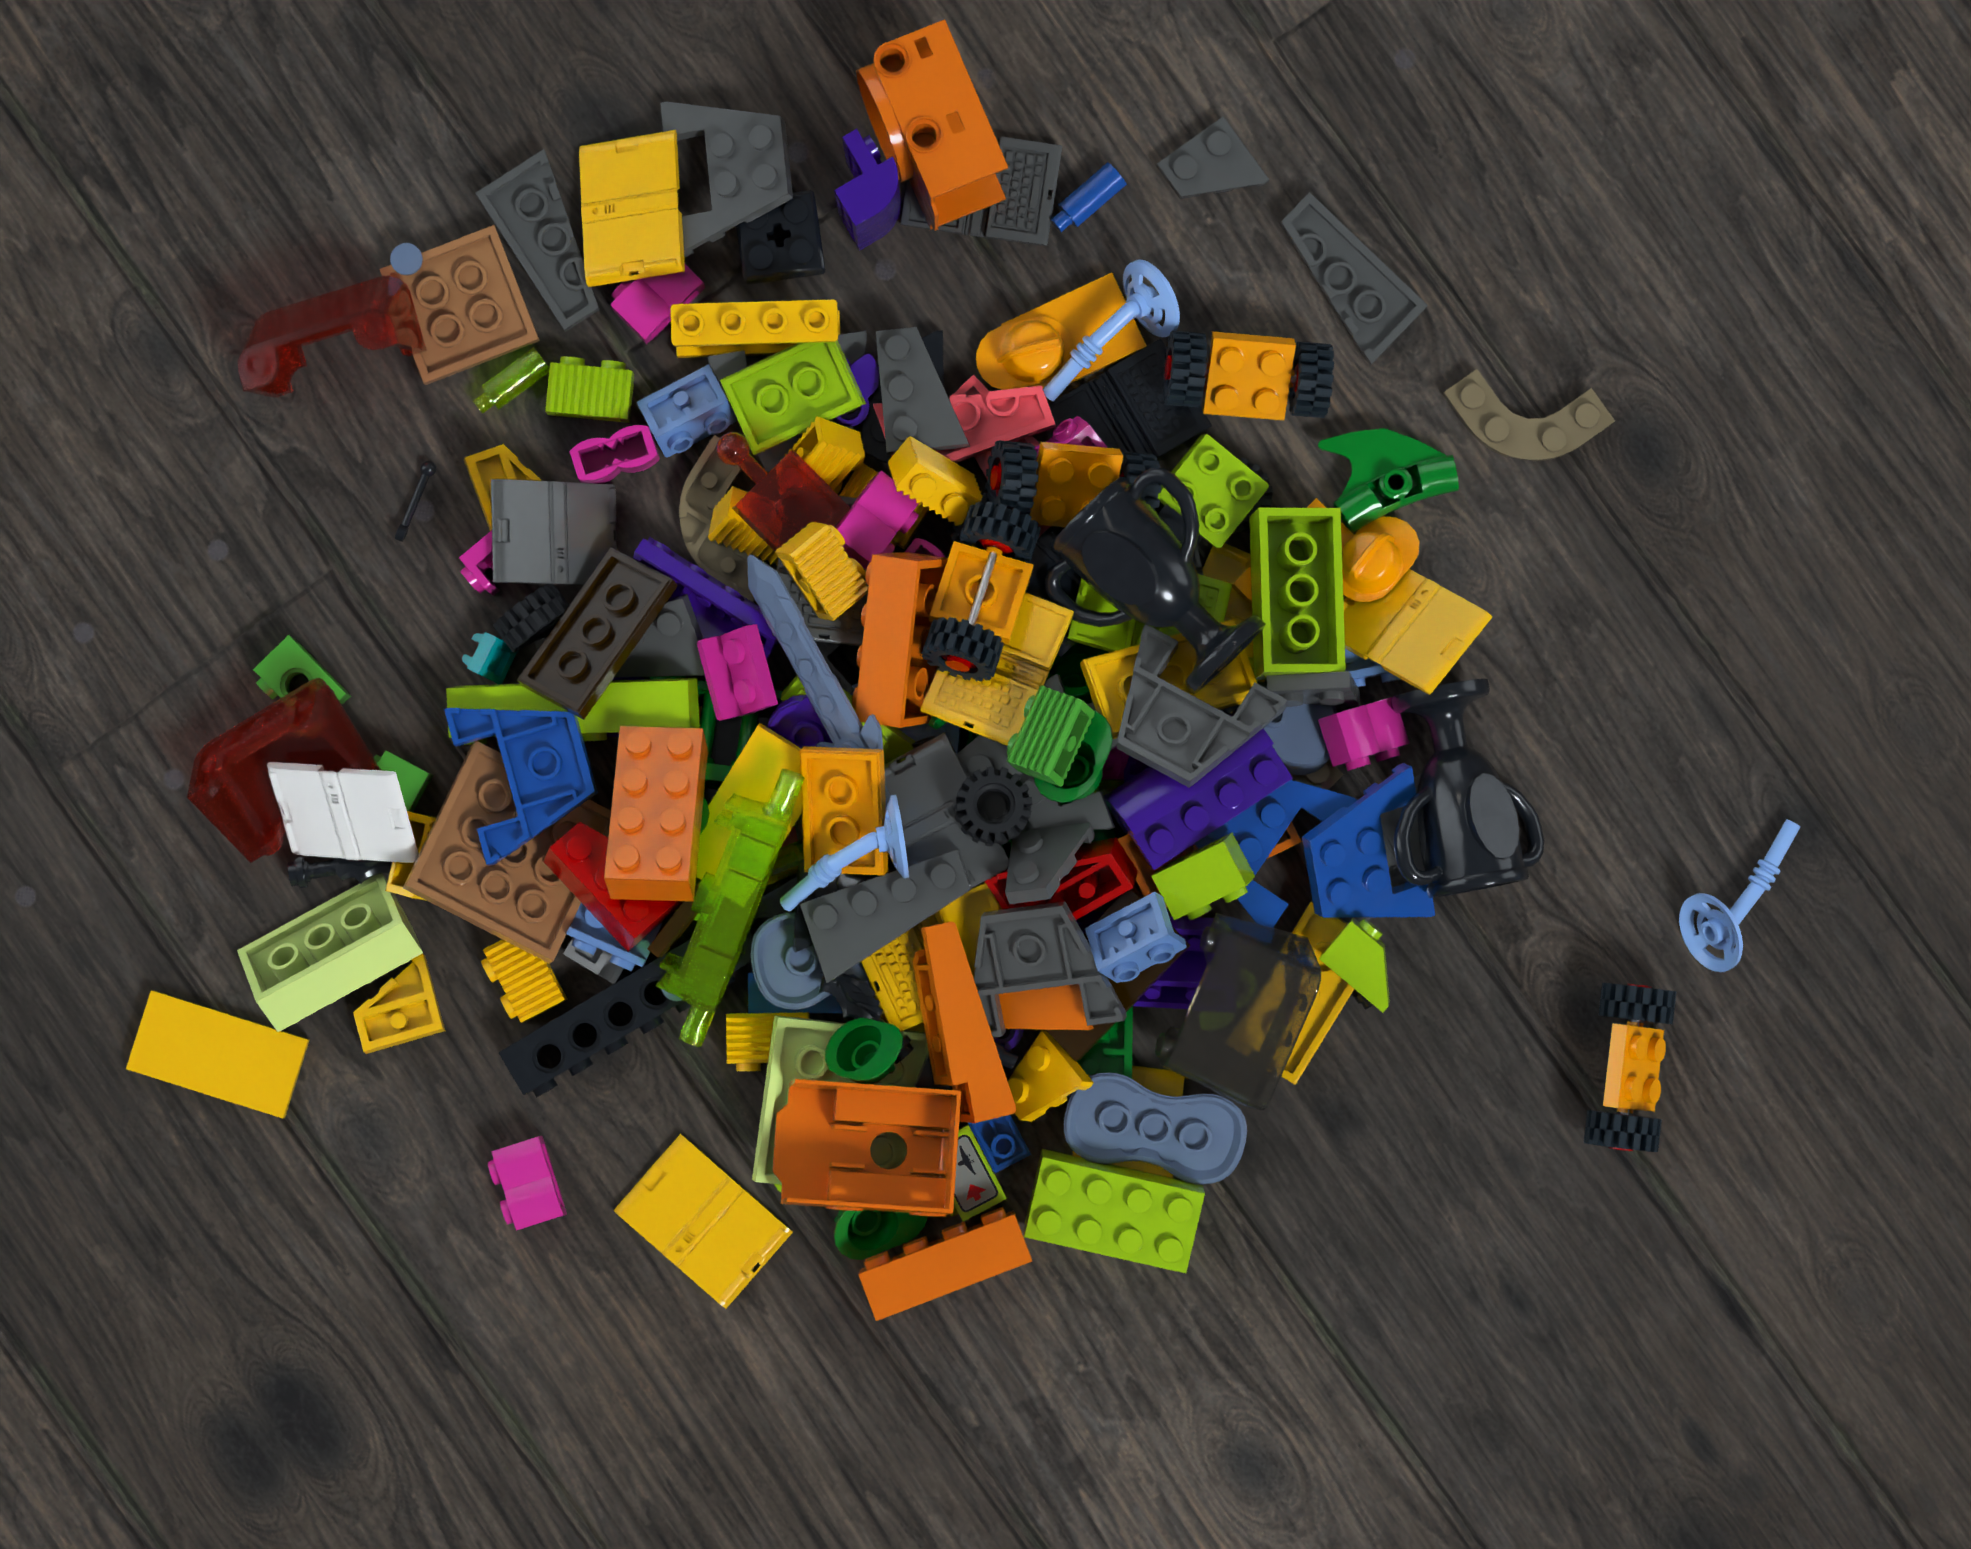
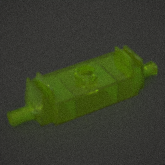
[656,769,805,1047]

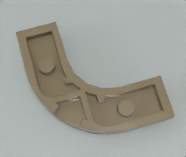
[1442,369,1615,461]
[679,435,755,603]

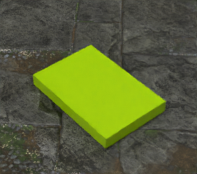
[720,340,866,455]

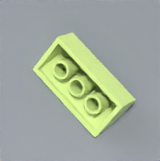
[237,873,423,1032]

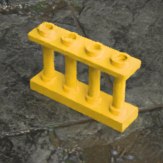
[670,299,840,358]

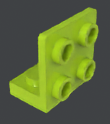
[1158,434,1269,548]

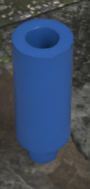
[1051,162,1127,232]

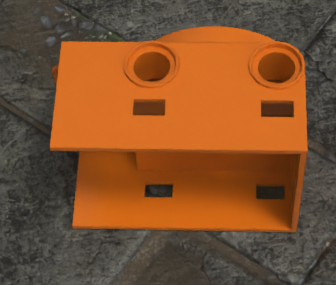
[856,19,1008,231]
[772,1079,961,1217]

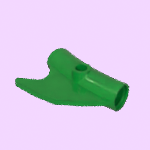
[1318,428,1459,533]

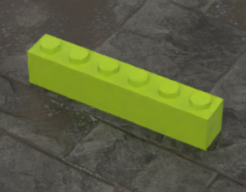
[446,678,700,745]

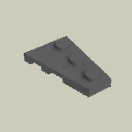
[876,327,970,455]

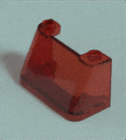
[237,276,427,398]
[187,678,381,863]

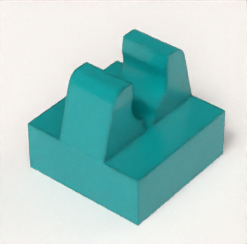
[462,632,518,684]

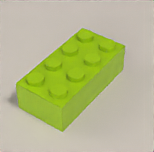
[1249,507,1346,680]
[1024,1149,1205,1274]

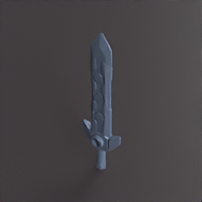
[747,555,891,808]

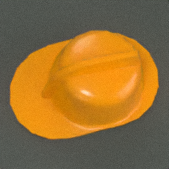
[976,316,1073,390]
[1342,516,1420,602]

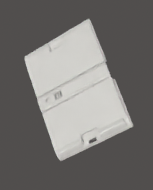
[267,762,419,863]

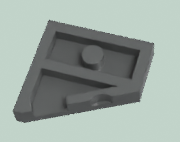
[1157,116,1269,199]
[1267,671,1360,707]
[1005,822,1095,904]

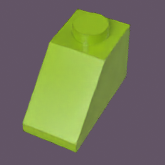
[1319,918,1390,1013]

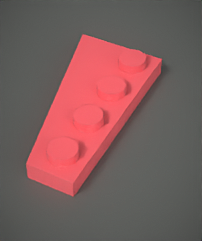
[873,386,1056,463]

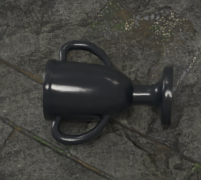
[1045,467,1266,694]
[1391,679,1544,898]

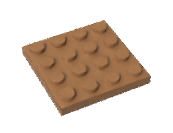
[403,741,611,964]

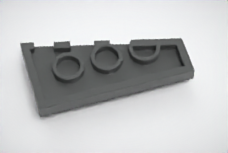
[475,149,600,332]
[1280,192,1428,366]
[800,849,972,983]

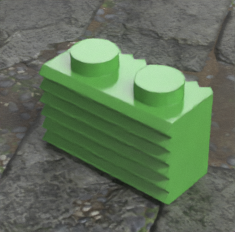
[1006,685,1095,787]

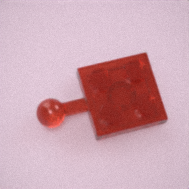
[716,432,851,551]

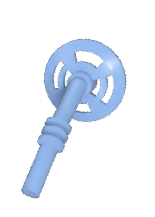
[1043,260,1180,401]
[780,794,909,911]
[1679,819,1800,972]

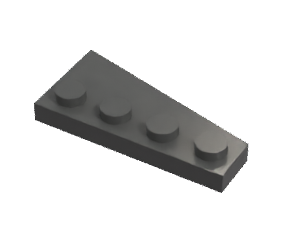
[534,594,705,678]

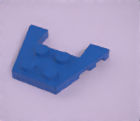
[444,708,598,866]
[1302,763,1435,918]
[1194,780,1357,935]

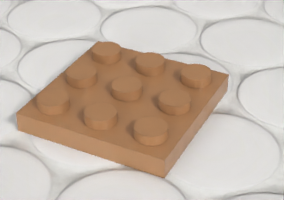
[379,225,540,385]

